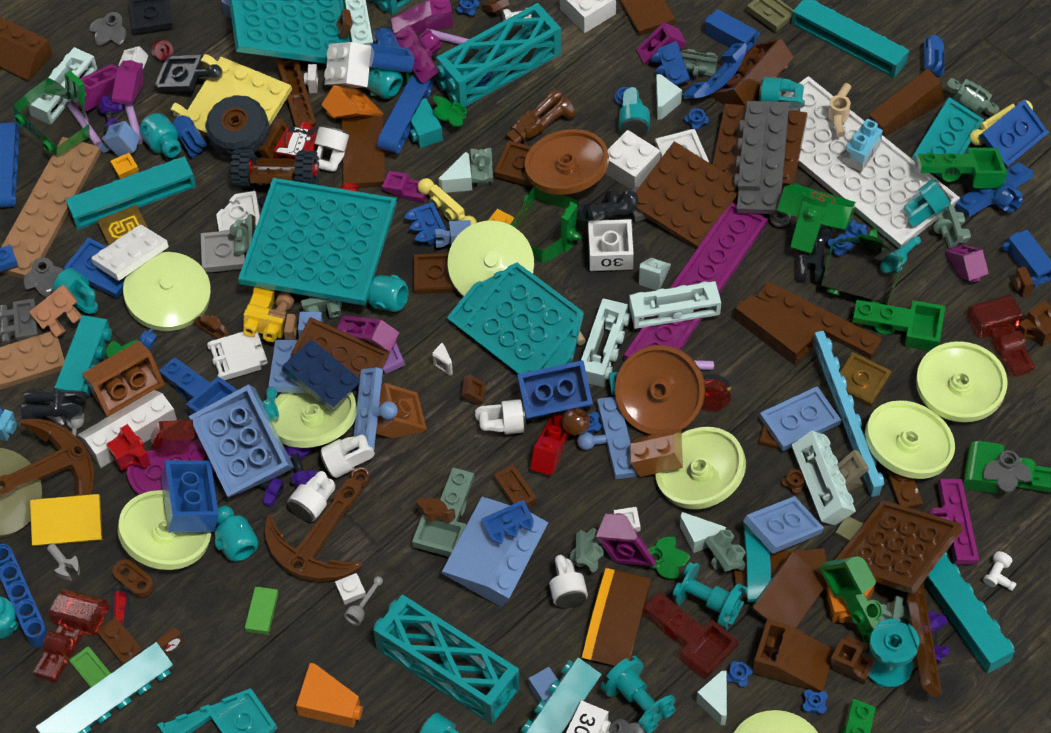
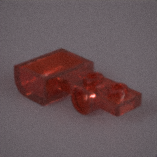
[967,295,1035,377]
[151,419,202,455]
[33,589,110,682]
[643,591,739,679]

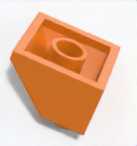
[321,85,384,119]

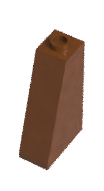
[869,69,945,137]
[735,295,825,366]

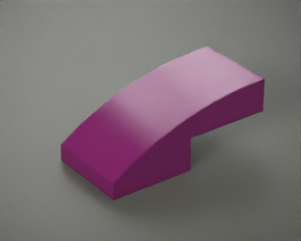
[382,171,427,203]

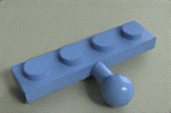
[352,367,398,452]
[577,397,638,479]

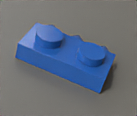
[650,42,691,86]
[404,202,447,245]
[481,500,534,544]

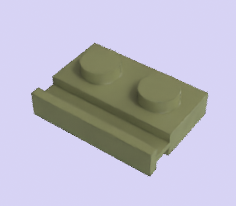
[746,0,794,32]

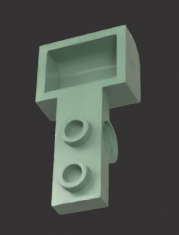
[412,468,475,557]

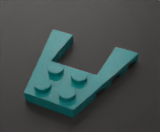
[157,688,277,733]

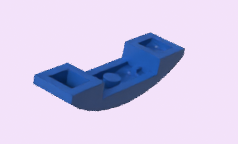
[682,43,747,99]

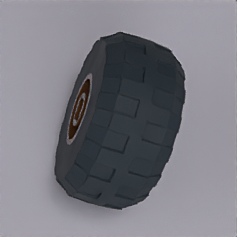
[206,95,270,157]

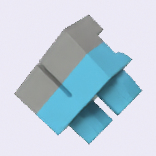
[843,119,883,172]

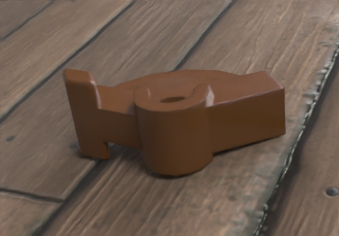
[416,497,456,523]

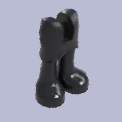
[577,190,638,222]
[792,223,833,283]
[21,388,87,419]

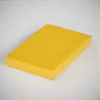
[30,494,102,546]

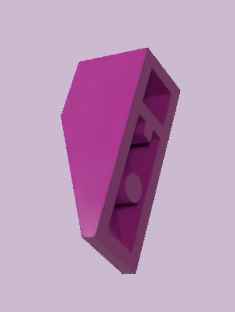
[391,0,453,35]
[71,64,119,111]
[336,315,399,352]

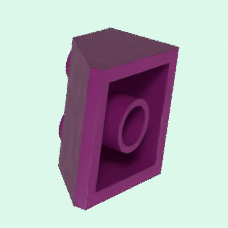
[596,513,656,566]

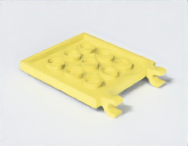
[170,54,292,136]

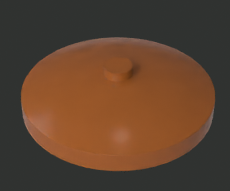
[525,129,609,195]
[615,345,705,434]

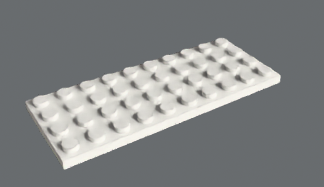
[782,76,960,248]

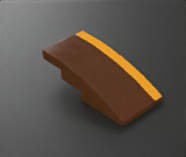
[582,568,651,666]

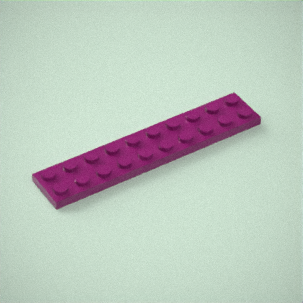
[624,202,768,360]

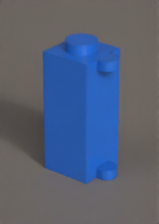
[704,9,760,54]
[1002,230,1051,288]

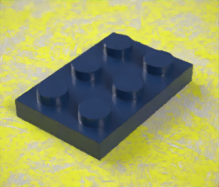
[281,339,360,412]

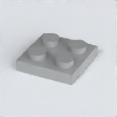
[201,230,245,272]

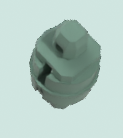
[945,78,999,116]

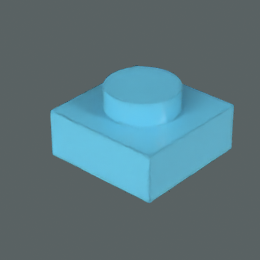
[0,409,17,441]

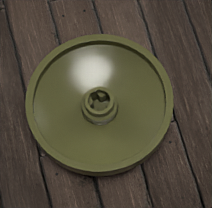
[0,448,42,538]

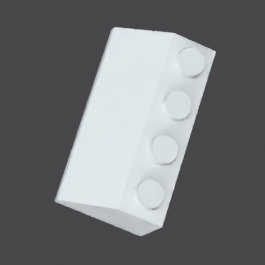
[78,390,178,468]

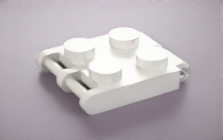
[207,332,268,380]

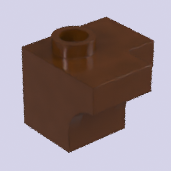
[1016,300,1051,347]
[831,636,875,683]

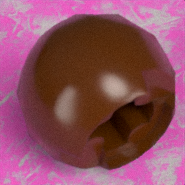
[562,408,590,436]

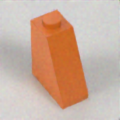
[296,663,363,728]

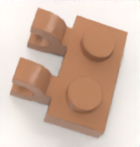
[30,285,82,337]

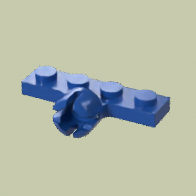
[955,162,1033,217]

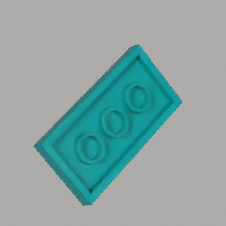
[911,97,984,180]

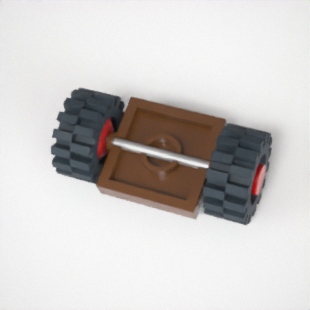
[230,149,320,187]

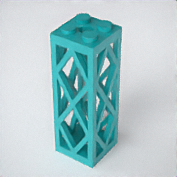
[436,3,561,107]
[374,594,520,725]

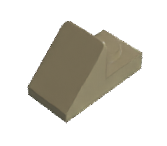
[830,450,869,494]

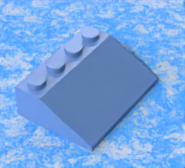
[189,385,294,497]
[441,497,548,607]

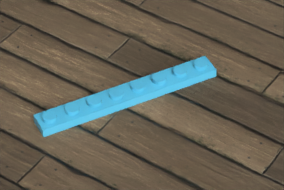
[813,331,884,497]

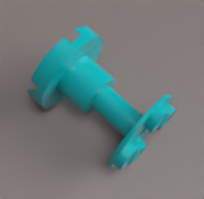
[673,562,748,630]
[867,619,919,688]
[601,656,676,733]

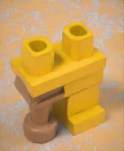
[244,287,294,342]

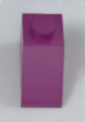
[637,22,686,64]
[112,60,144,105]
[945,244,989,282]

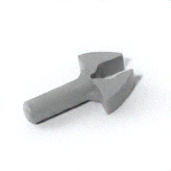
[47,544,80,581]

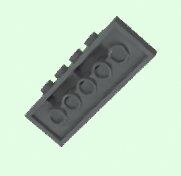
[734,101,789,214]

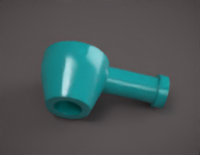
[262,387,279,421]

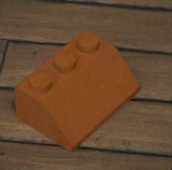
[82,341,165,417]

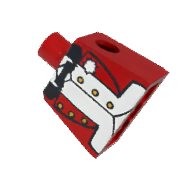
[274,121,318,159]

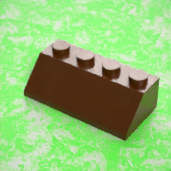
[0,17,53,82]
[709,38,794,106]

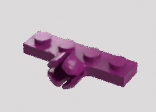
[395,24,442,84]
[928,479,979,564]

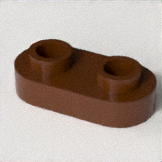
[113,559,154,598]

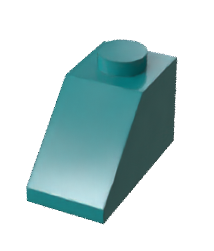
[409,98,443,148]

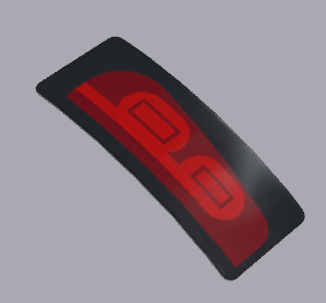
[111,587,130,627]

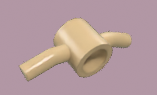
[828,83,851,137]

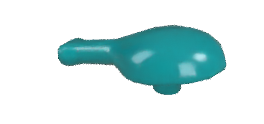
[880,236,921,273]

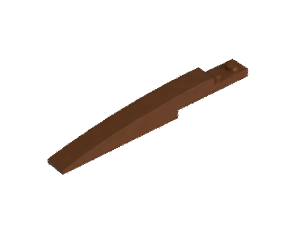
[274,57,316,128]

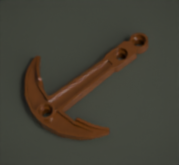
[0,419,94,499]
[265,467,370,582]

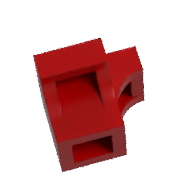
[106,424,151,471]

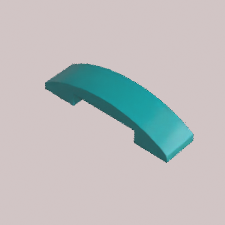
[743,523,771,602]

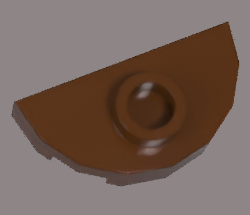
[194,313,230,339]

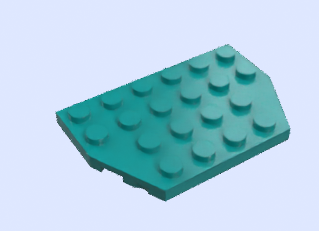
[447,262,584,374]

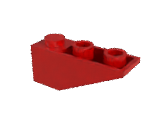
[531,415,569,475]

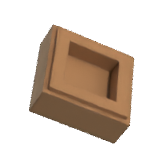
[284,314,298,340]

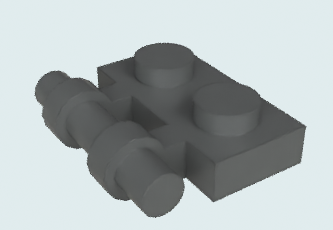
[0,299,39,345]

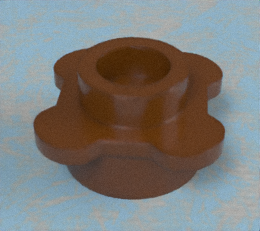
[782,469,807,494]

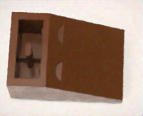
[753,619,835,692]

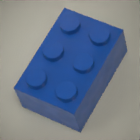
[517,360,593,420]
[161,461,219,532]

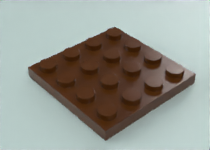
[713,104,808,187]
[635,141,739,250]
[835,500,963,594]

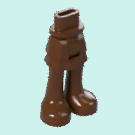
[505,88,576,143]

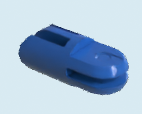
[924,35,944,77]
[173,115,207,158]

